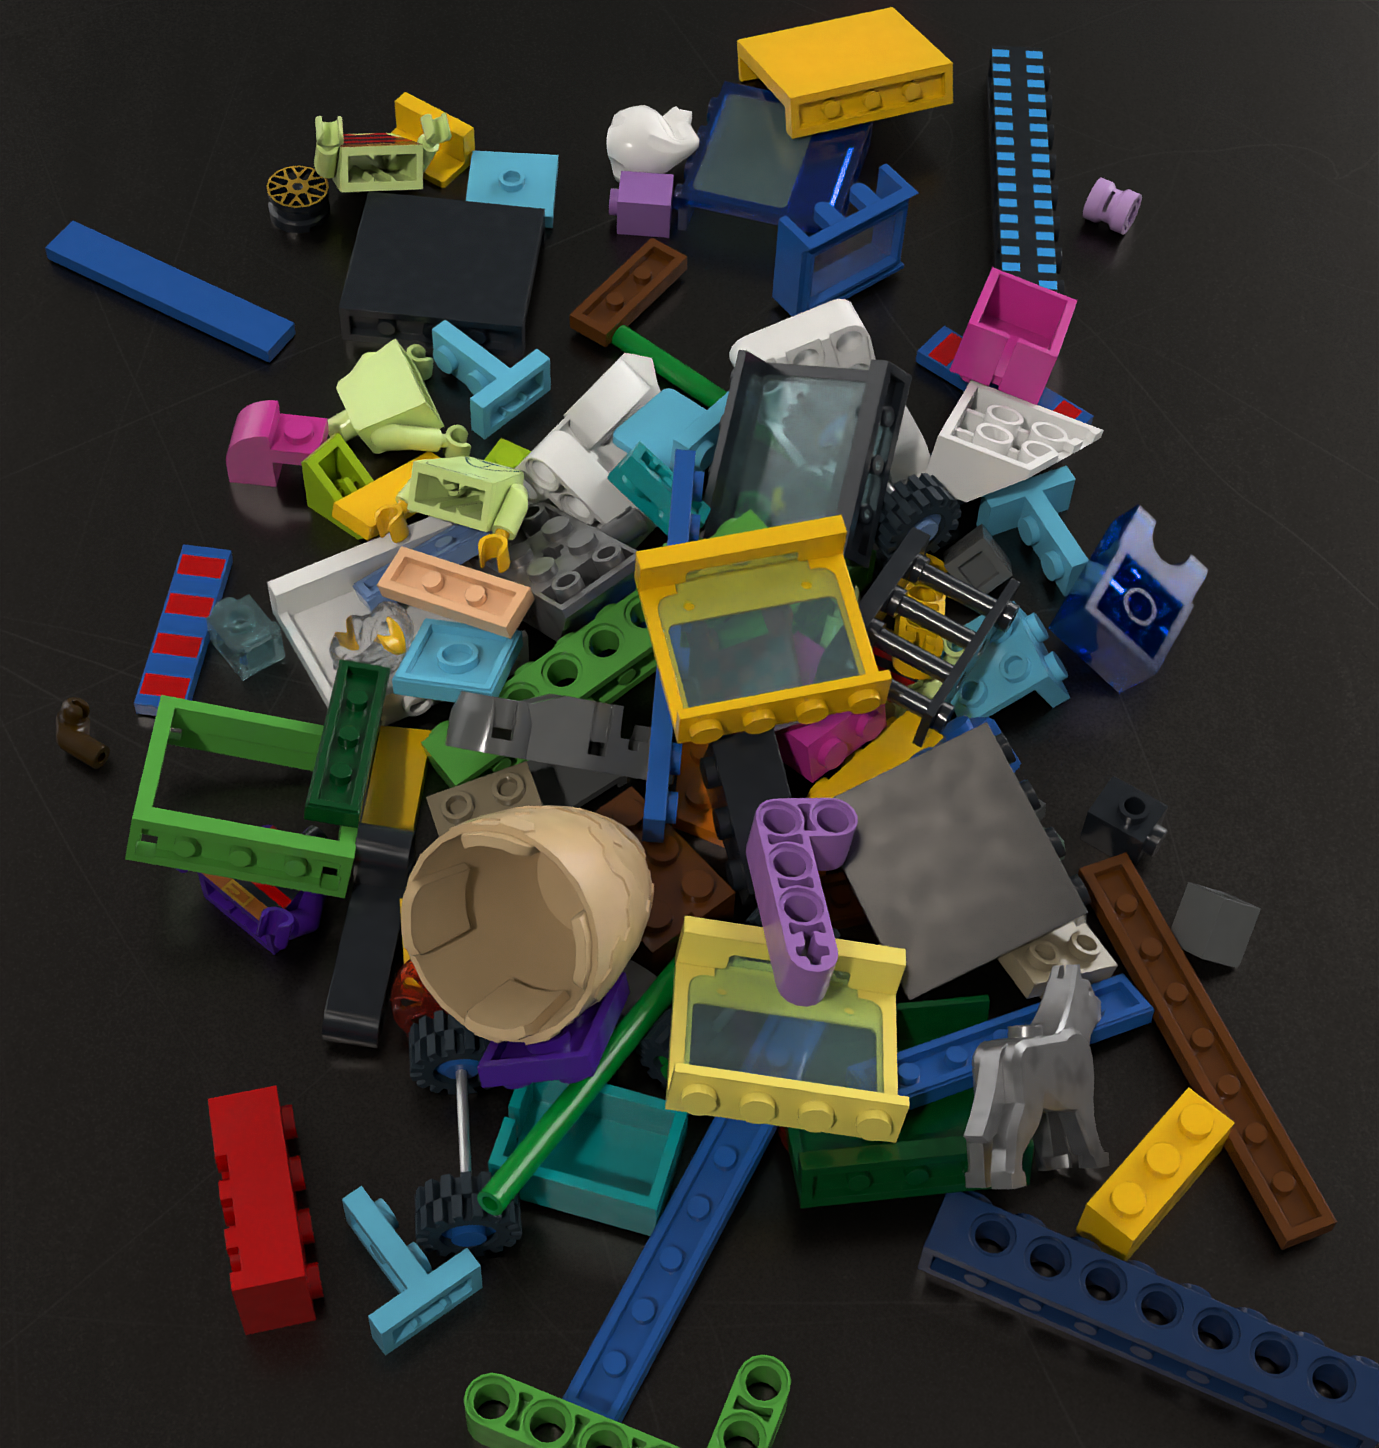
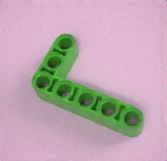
[464,1355,791,1448]

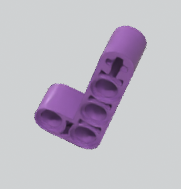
[746,798,858,1007]

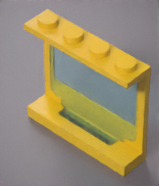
[634,515,892,744]

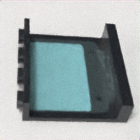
[699,350,912,569]

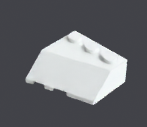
[925,380,1104,502]

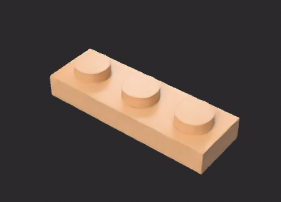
[377,546,535,639]

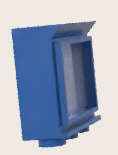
[772,163,918,317]

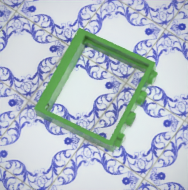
[125,695,358,898]

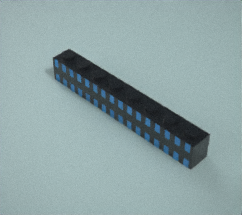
[986,46,1064,295]

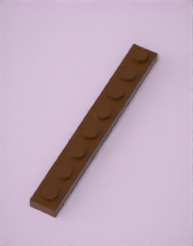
[1078,852,1337,1250]

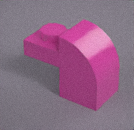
[226,400,329,487]

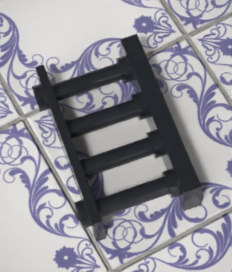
[813,527,1020,748]

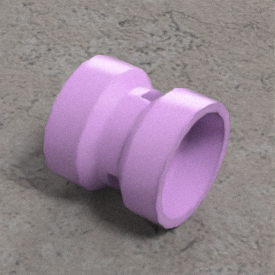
[1083,177,1142,235]

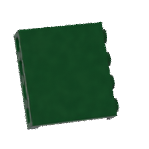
[784,995,1034,1208]

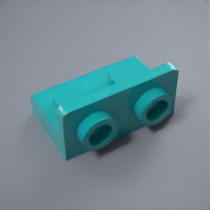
[608,441,711,536]

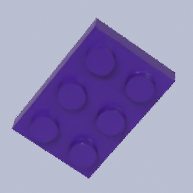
[477,972,630,1089]

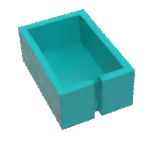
[488,1080,689,1236]

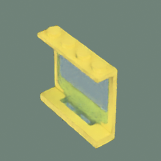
[665,916,909,1143]

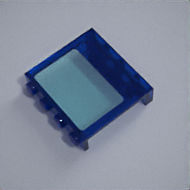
[672,81,873,263]

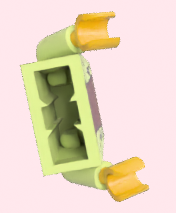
[375,456,528,573]

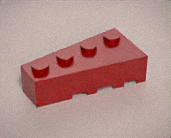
[208,1085,324,1335]

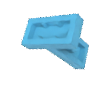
[432,320,551,440]
[976,466,1089,597]
[342,1186,483,1356]

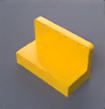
[391,92,475,188]

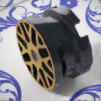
[266,166,330,233]

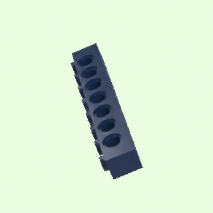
[917,1191,1379,1448]

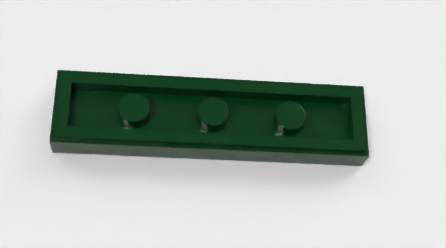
[304,659,391,828]

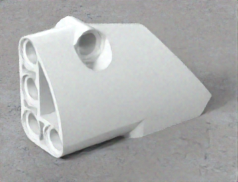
[729,299,931,490]
[515,353,661,549]

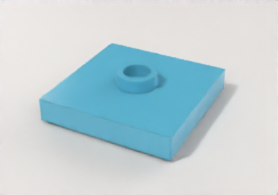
[466,151,559,228]
[392,618,523,702]

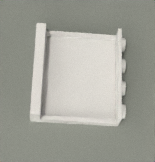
[267,516,529,732]

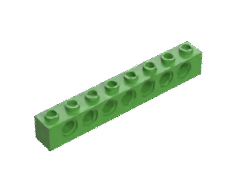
[421,509,768,788]

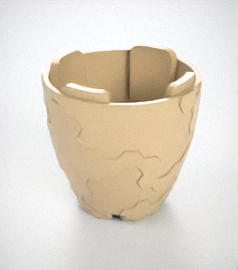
[401,805,654,1045]

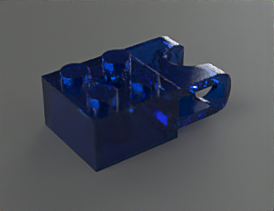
[1048,504,1208,693]

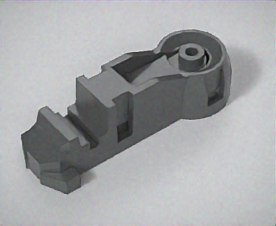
[445,691,675,785]

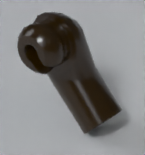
[56,697,110,769]

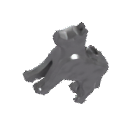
[963,964,1110,1189]

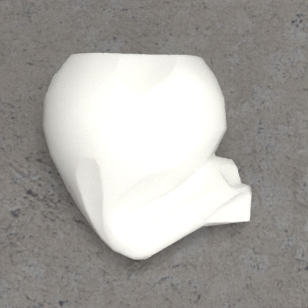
[607,105,699,183]

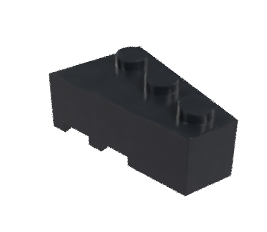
[699,728,792,905]

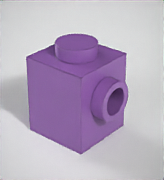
[609,171,674,238]

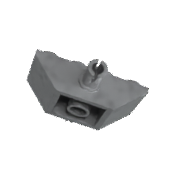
[468,500,648,642]

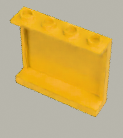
[737,7,953,139]

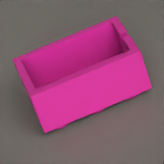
[949,267,1078,405]

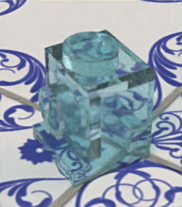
[206,594,285,681]

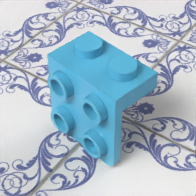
[613,388,729,472]
[941,601,1070,718]

